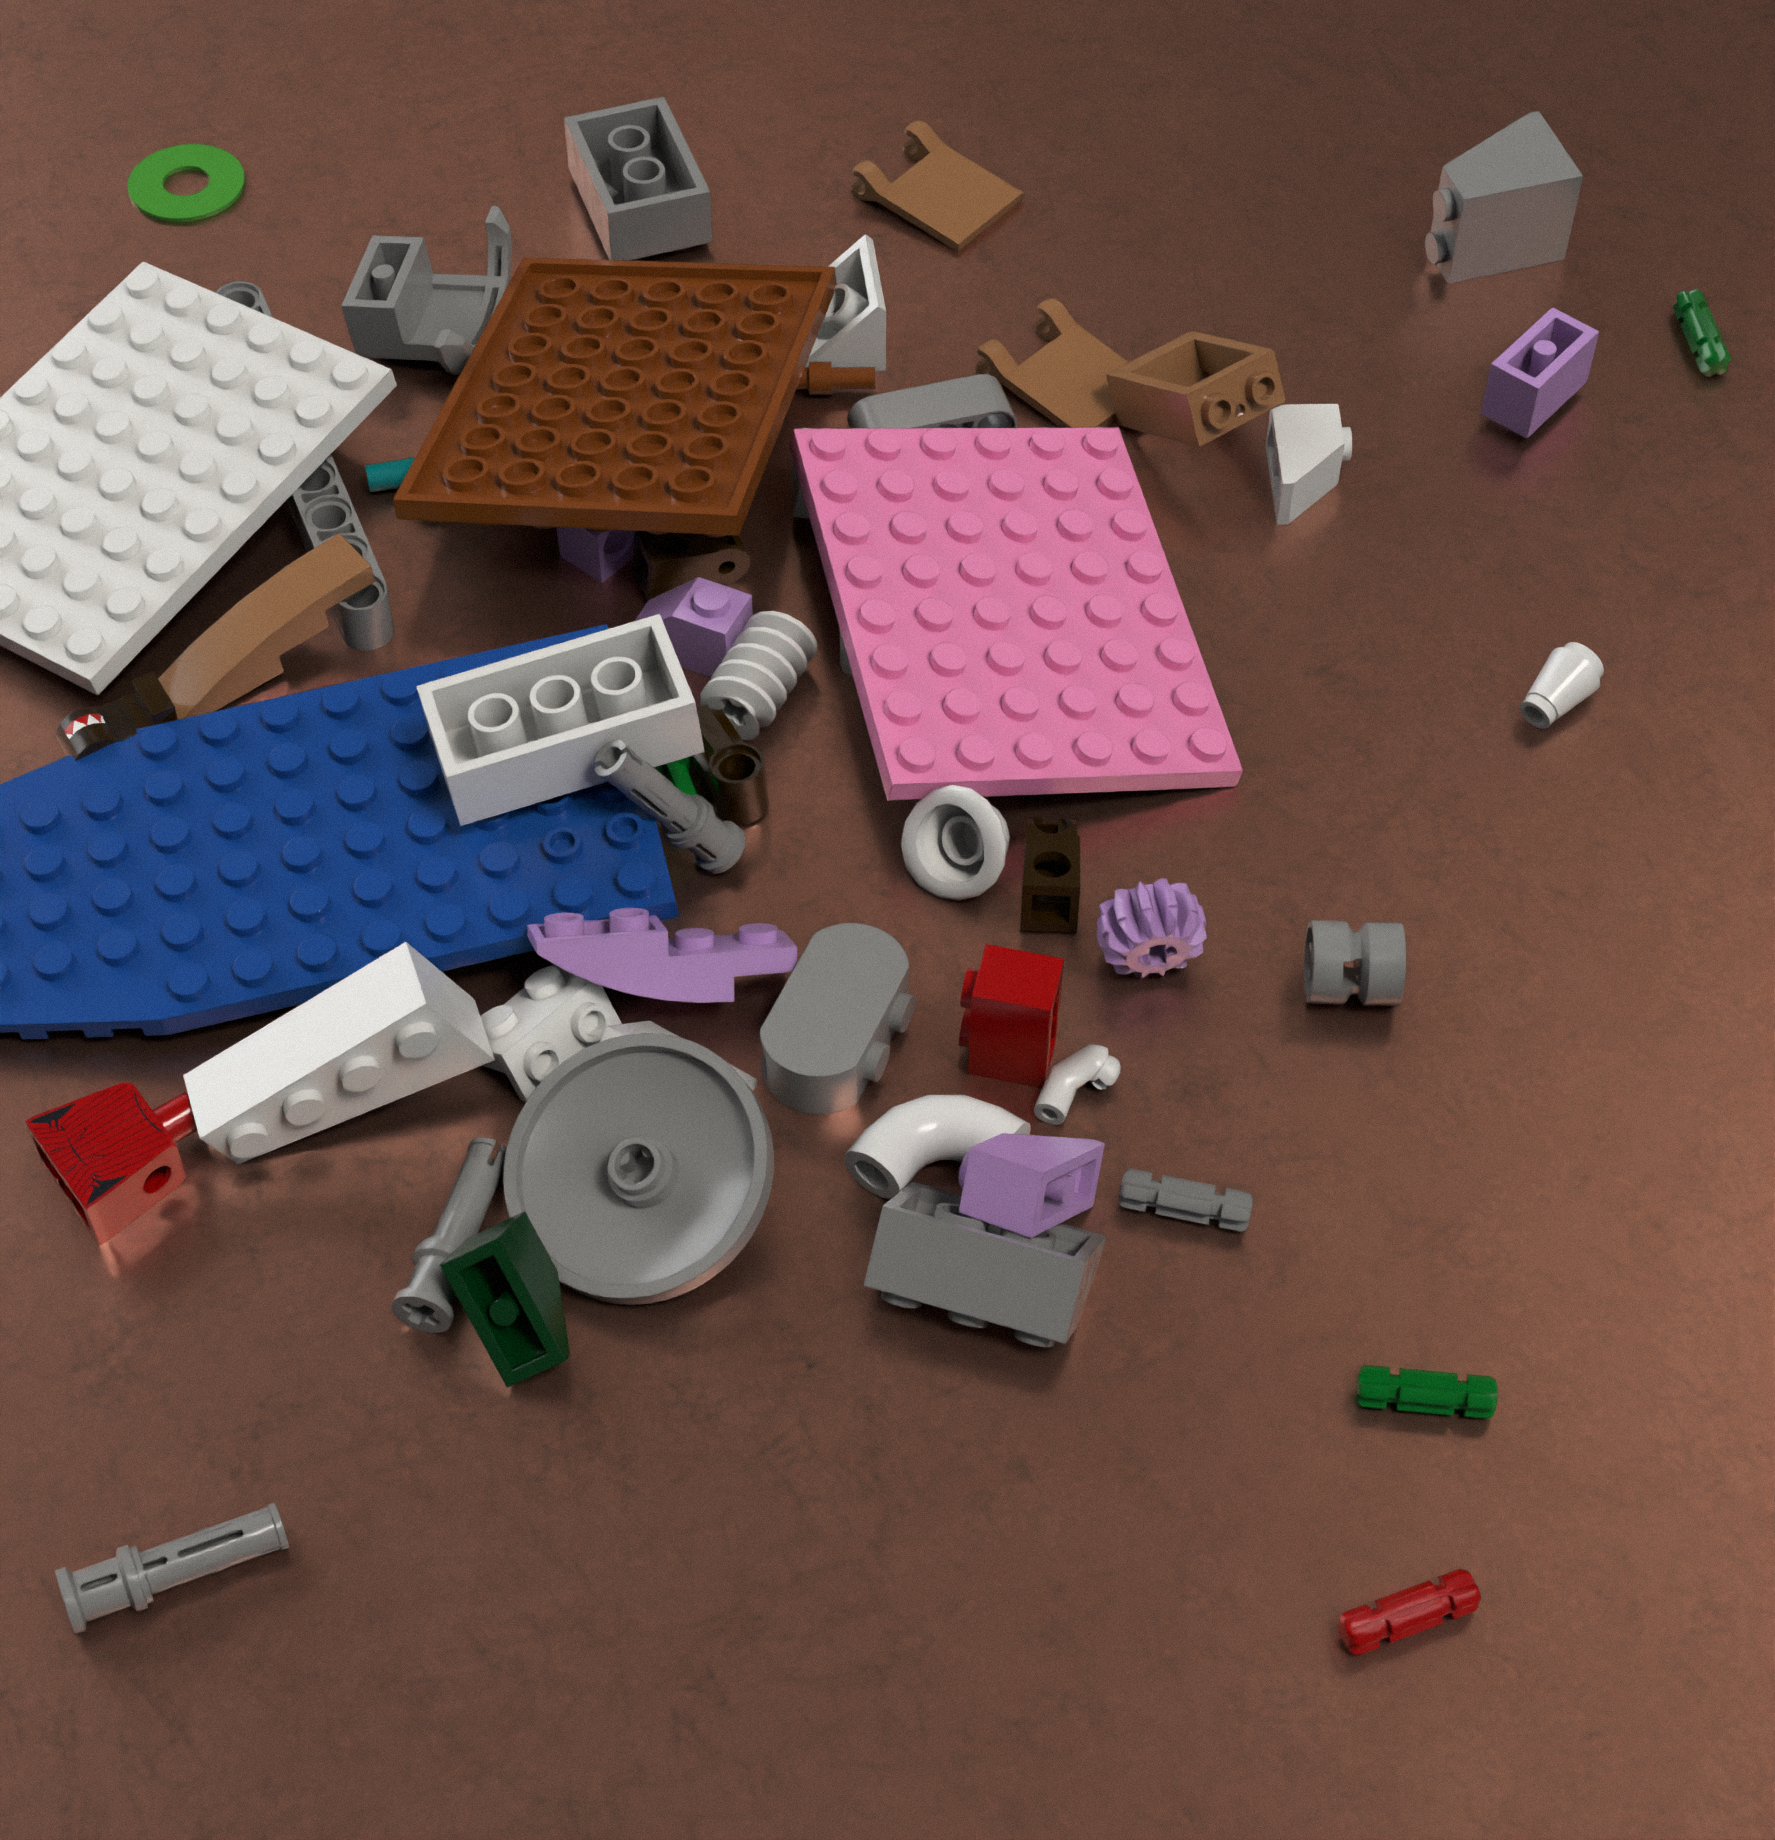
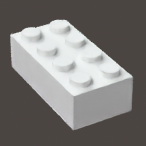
[416,614,705,826]

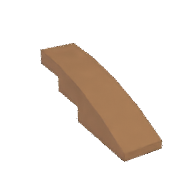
[158,533,375,720]

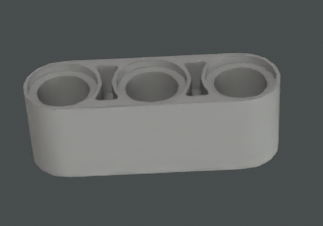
[847,374,1018,429]

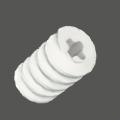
[700,611,817,740]

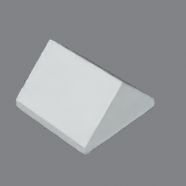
[805,234,886,371]

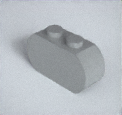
[760,923,916,1114]

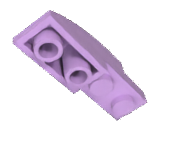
[527,908,797,1003]

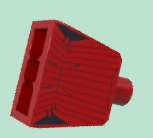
[25,1082,198,1246]

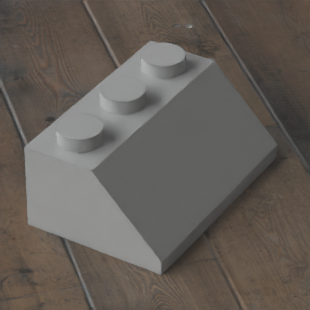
[864,1181,1106,1347]

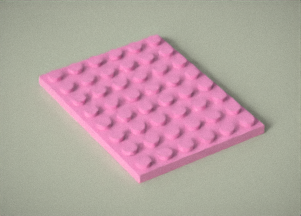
[789,427,1243,800]

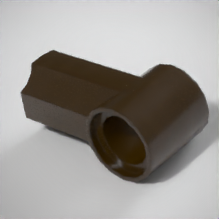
[689,704,769,825]

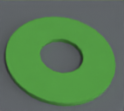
[127,144,245,223]

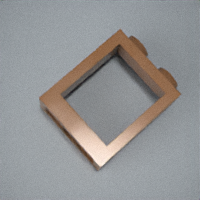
[1106,331,1286,447]

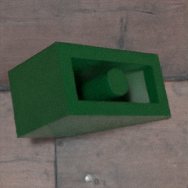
[440,1211,570,1388]

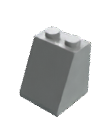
[1425,111,1583,284]

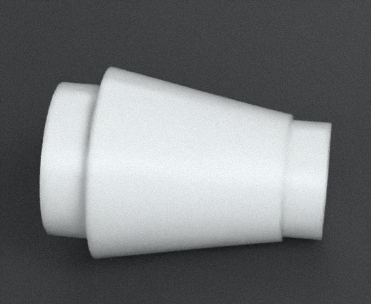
[1520,642,1604,729]

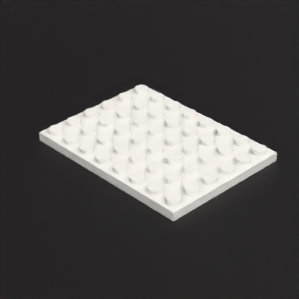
[0,262,397,696]

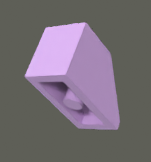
[635,577,753,677]
[958,1133,1105,1238]

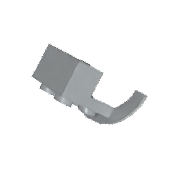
[341,206,512,375]

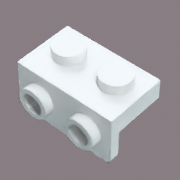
[481,964,622,1102]

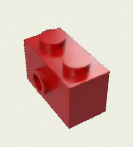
[959,944,1064,1088]

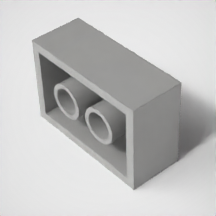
[564,97,713,261]

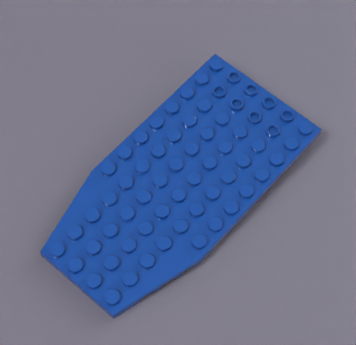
[0,624,679,1040]

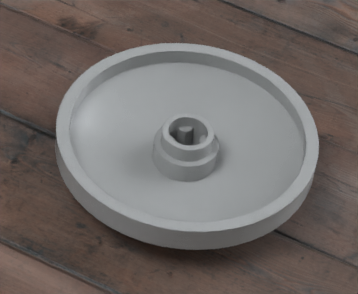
[503,1033,774,1305]

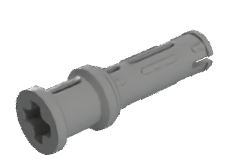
[594,739,746,874]
[391,1137,507,1333]
[54,1503,289,1635]

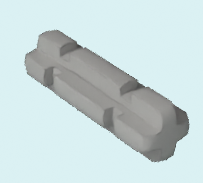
[1119,1168,1253,1232]

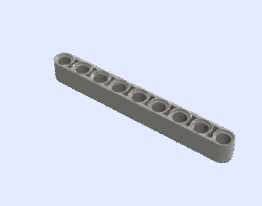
[216,281,394,651]

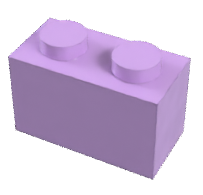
[1481,307,1599,439]

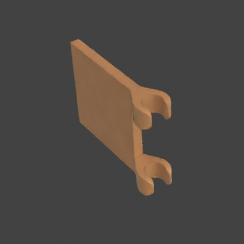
[851,120,1023,252]
[975,298,1129,428]

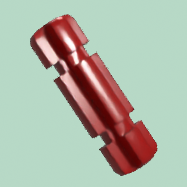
[1337,1569,1481,1655]

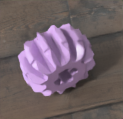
[1096,878,1207,979]

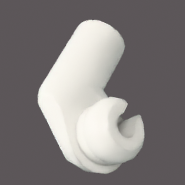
[1034,1044,1121,1125]

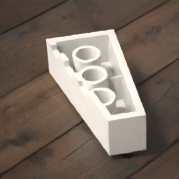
[183,942,495,1164]

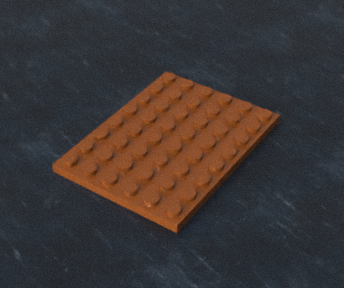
[393,257,837,537]

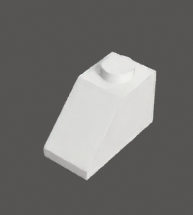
[1265,404,1352,525]

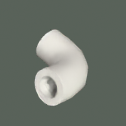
[844,1095,1031,1199]

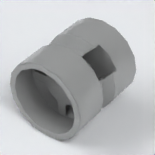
[1304,920,1406,1006]

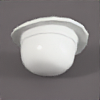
[901,785,1010,901]

